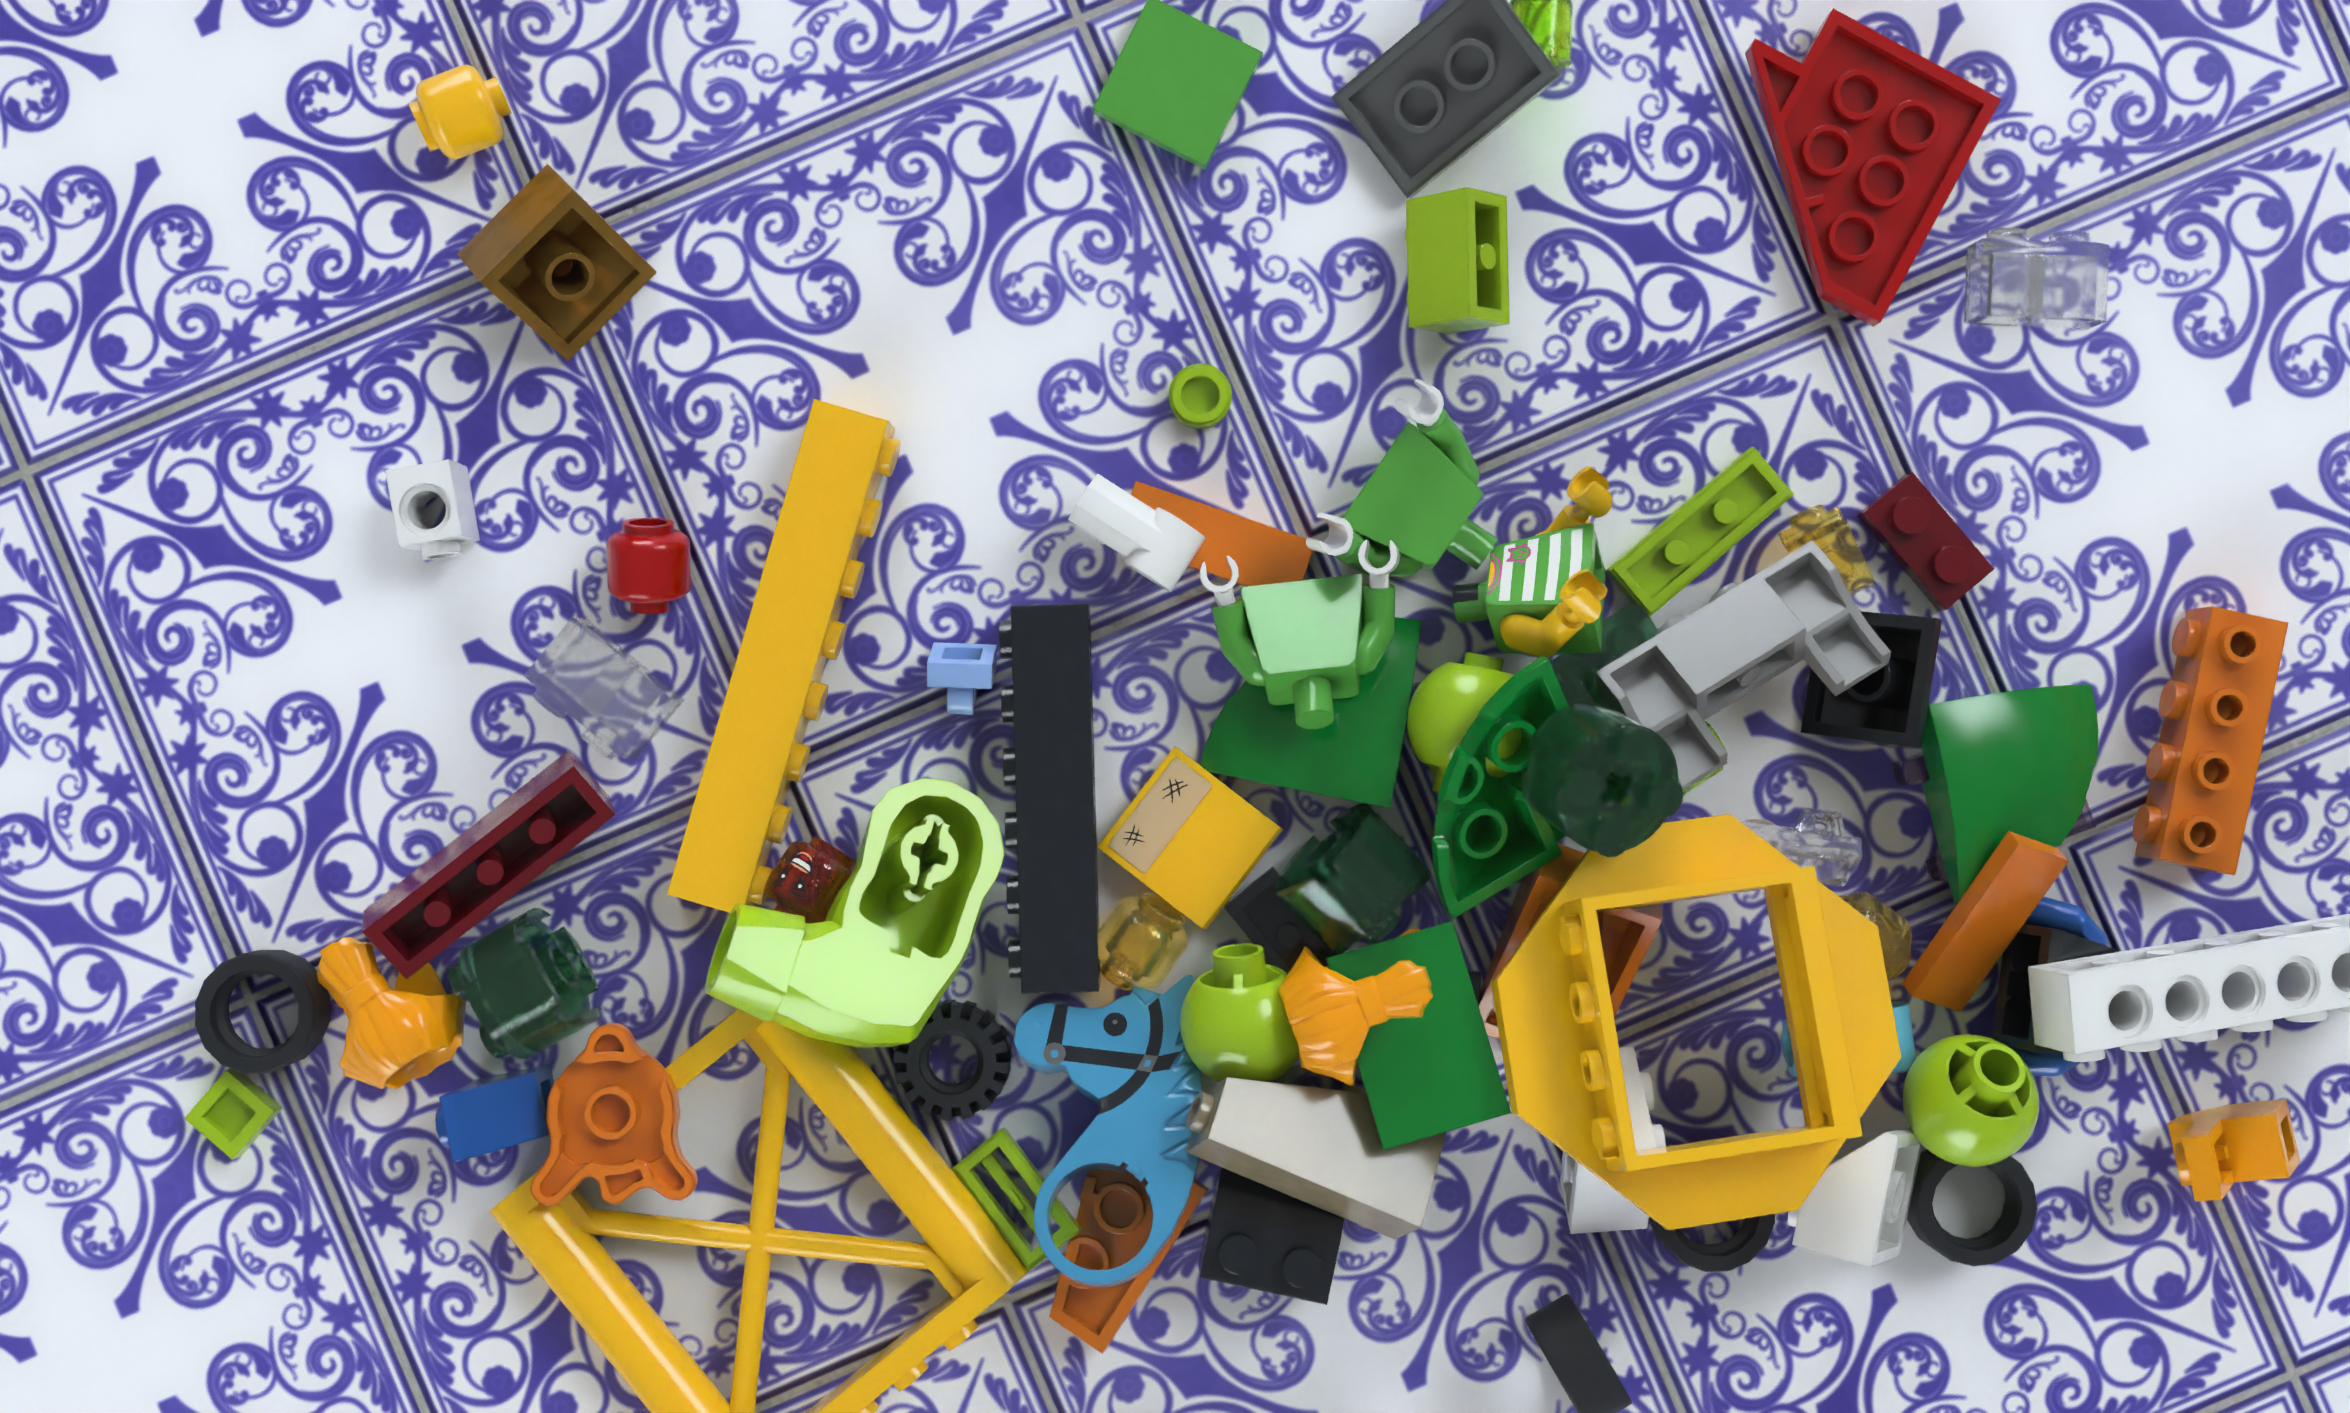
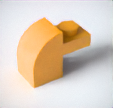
[2168,1099,2300,1202]

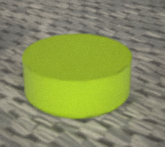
[1169,363,1232,429]

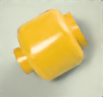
[408,64,512,160]

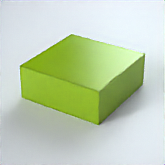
[184,1068,283,1160]

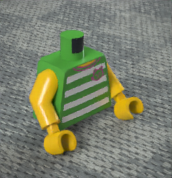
[1453,467,1613,658]

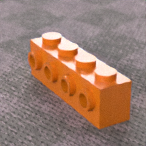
[2133,606,2288,875]

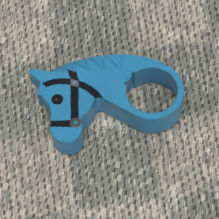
[1014,975,1202,1287]

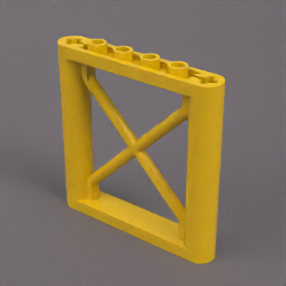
[489,1009,1029,1413]

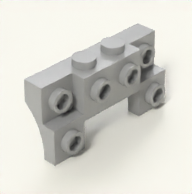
[1596,540,1891,797]

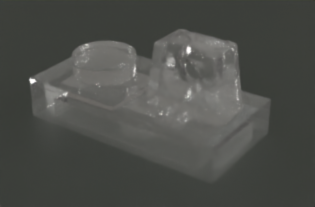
[1740,808,1862,886]

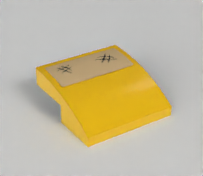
[1097,746,1283,930]

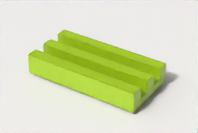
[952,1128,1083,1271]

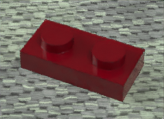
[1857,472,1994,611]

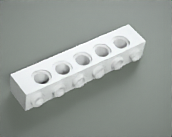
[2028,914,2350,1062]

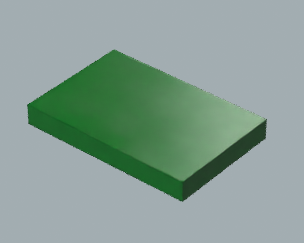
[1326,921,1511,1150]

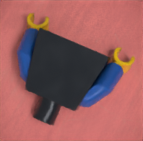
[1963,897,2120,1077]

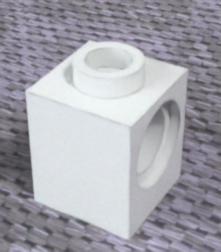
[385,459,480,560]

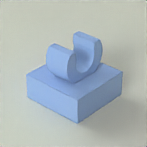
[927,642,997,715]

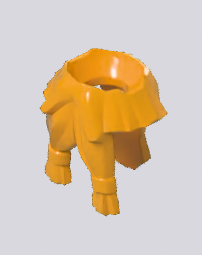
[1278,928,1433,1086]
[316,937,468,1089]

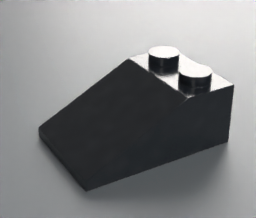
[1199,1166,1344,1305]

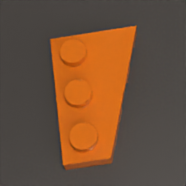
[1049,1168,1209,1354]

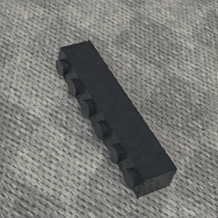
[999,604,1101,994]

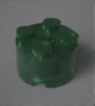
[1521,703,1683,857]
[1276,803,1432,955]
[448,908,601,1059]

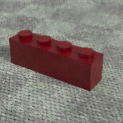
[362,750,615,980]

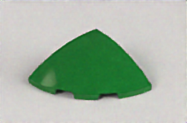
[1200,617,1421,808]
[1432,655,1604,920]
[1922,684,2099,906]

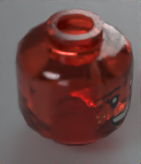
[765,835,856,924]

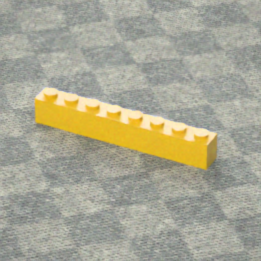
[667,399,901,913]

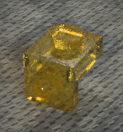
[1778,505,1877,595]

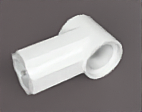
[1068,474,1206,592]

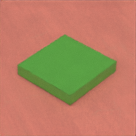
[1093,0,1263,170]

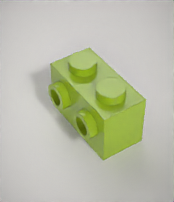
[1405,187,1510,334]

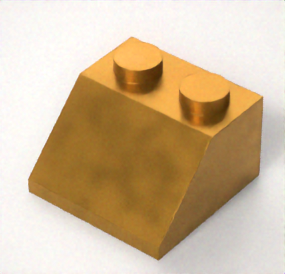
[457,164,657,361]

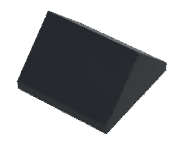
[1800,611,1942,749]

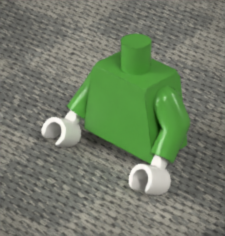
[1306,379,1498,577]
[1200,540,1400,729]

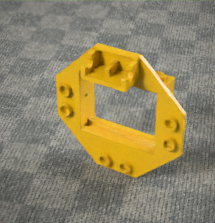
[1491,814,1901,1230]

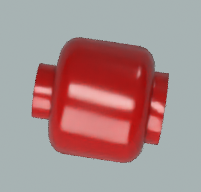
[606,518,691,614]

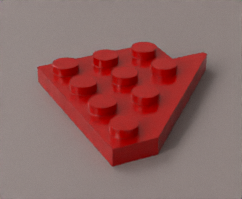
[1745,8,2001,327]

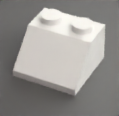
[1788,1128,1922,1267]

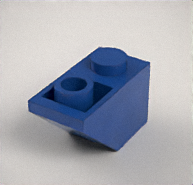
[435,1064,554,1162]

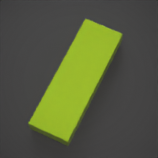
[1605,446,1794,618]

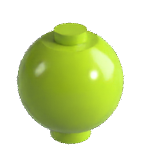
[1407,652,1533,792]
[1180,943,1300,1082]
[1902,1035,2039,1167]

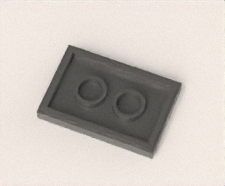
[1332,0,1563,198]

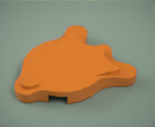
[530,1023,698,1206]

